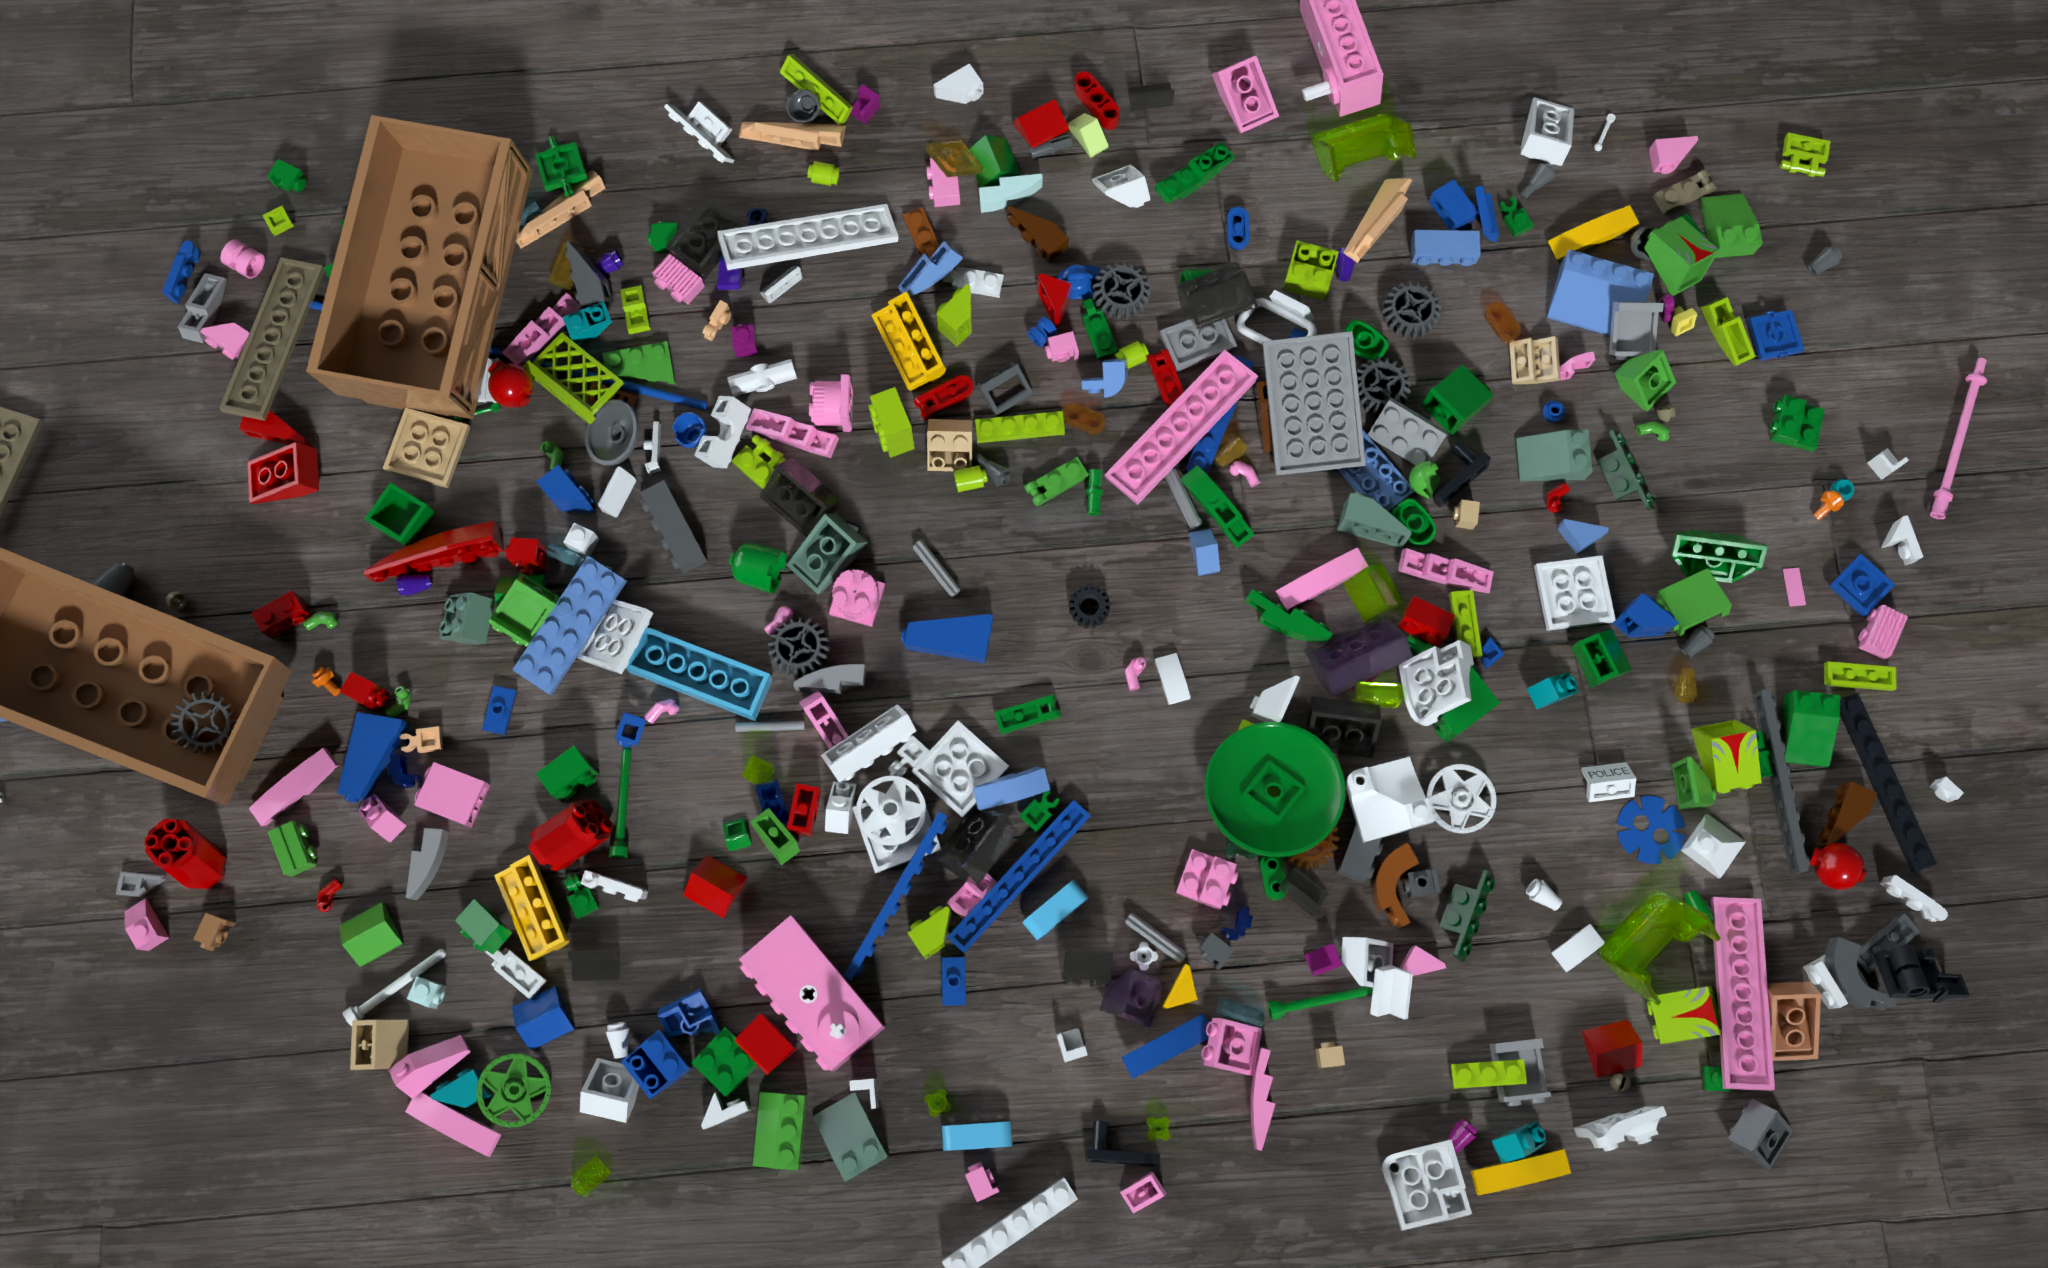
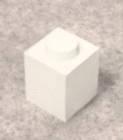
[563,523,599,558]

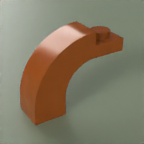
[1372,843,1419,929]

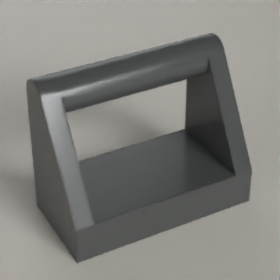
[975,362,1033,416]

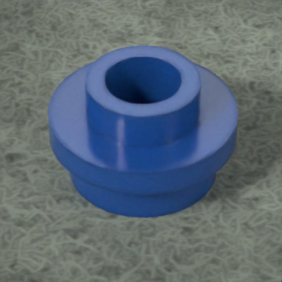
[1542,401,1565,422]

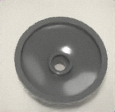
[585,400,639,466]

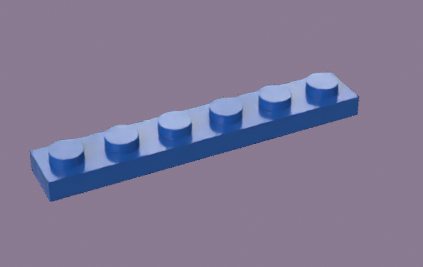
[1185,355,1254,474]

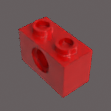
[339,672,389,713]
[787,783,822,837]

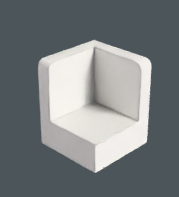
[1867,448,1909,480]
[1056,1028,1088,1062]

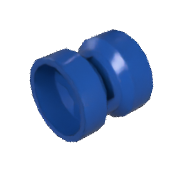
[1027,317,1057,348]

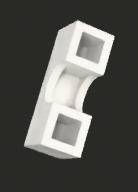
[694,396,751,469]

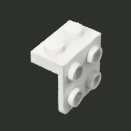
[1803,955,1868,1009]

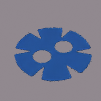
[1617,796,1685,864]

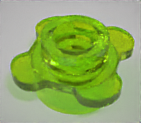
[924,1089,951,1117]
[1146,1116,1171,1141]

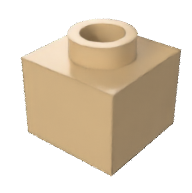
[1452,500,1480,530]
[1315,1042,1345,1068]

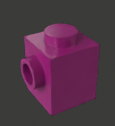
[731,323,758,357]

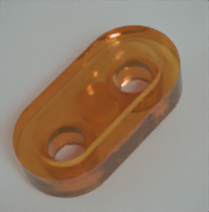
[1484,302,1521,343]
[1063,403,1105,435]

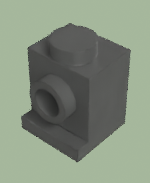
[1402,869,1441,898]
[1196,933,1234,970]

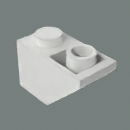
[825,781,856,834]

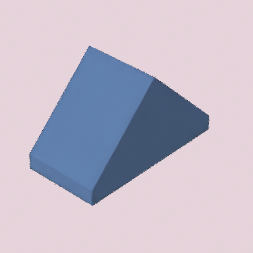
[1558,519,1609,555]
[1188,529,1220,576]

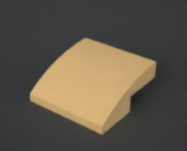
[1509,336,1561,384]

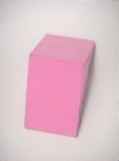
[1399,946,1446,976]
[1120,1172,1167,1213]

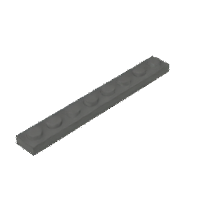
[1753,689,1810,875]

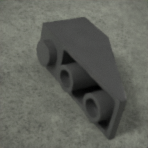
[565,241,613,308]

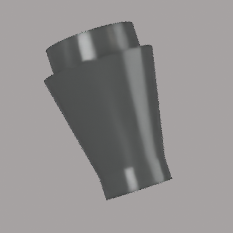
[1807,245,1842,276]
[1680,625,1715,658]

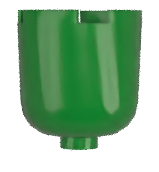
[729,542,787,594]

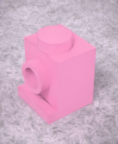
[1044,331,1079,362]
[965,1162,999,1202]

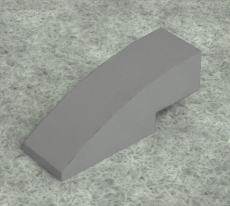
[178,273,227,343]
[793,664,866,694]
[406,828,449,900]

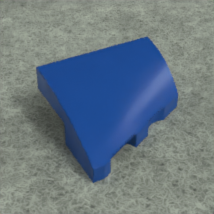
[657,988,722,1036]

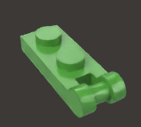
[1024,457,1089,506]

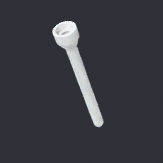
[342,949,446,1026]

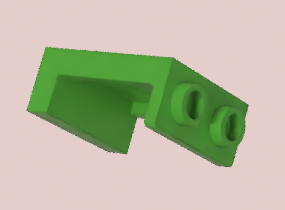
[1656,568,1732,636]
[488,573,560,647]

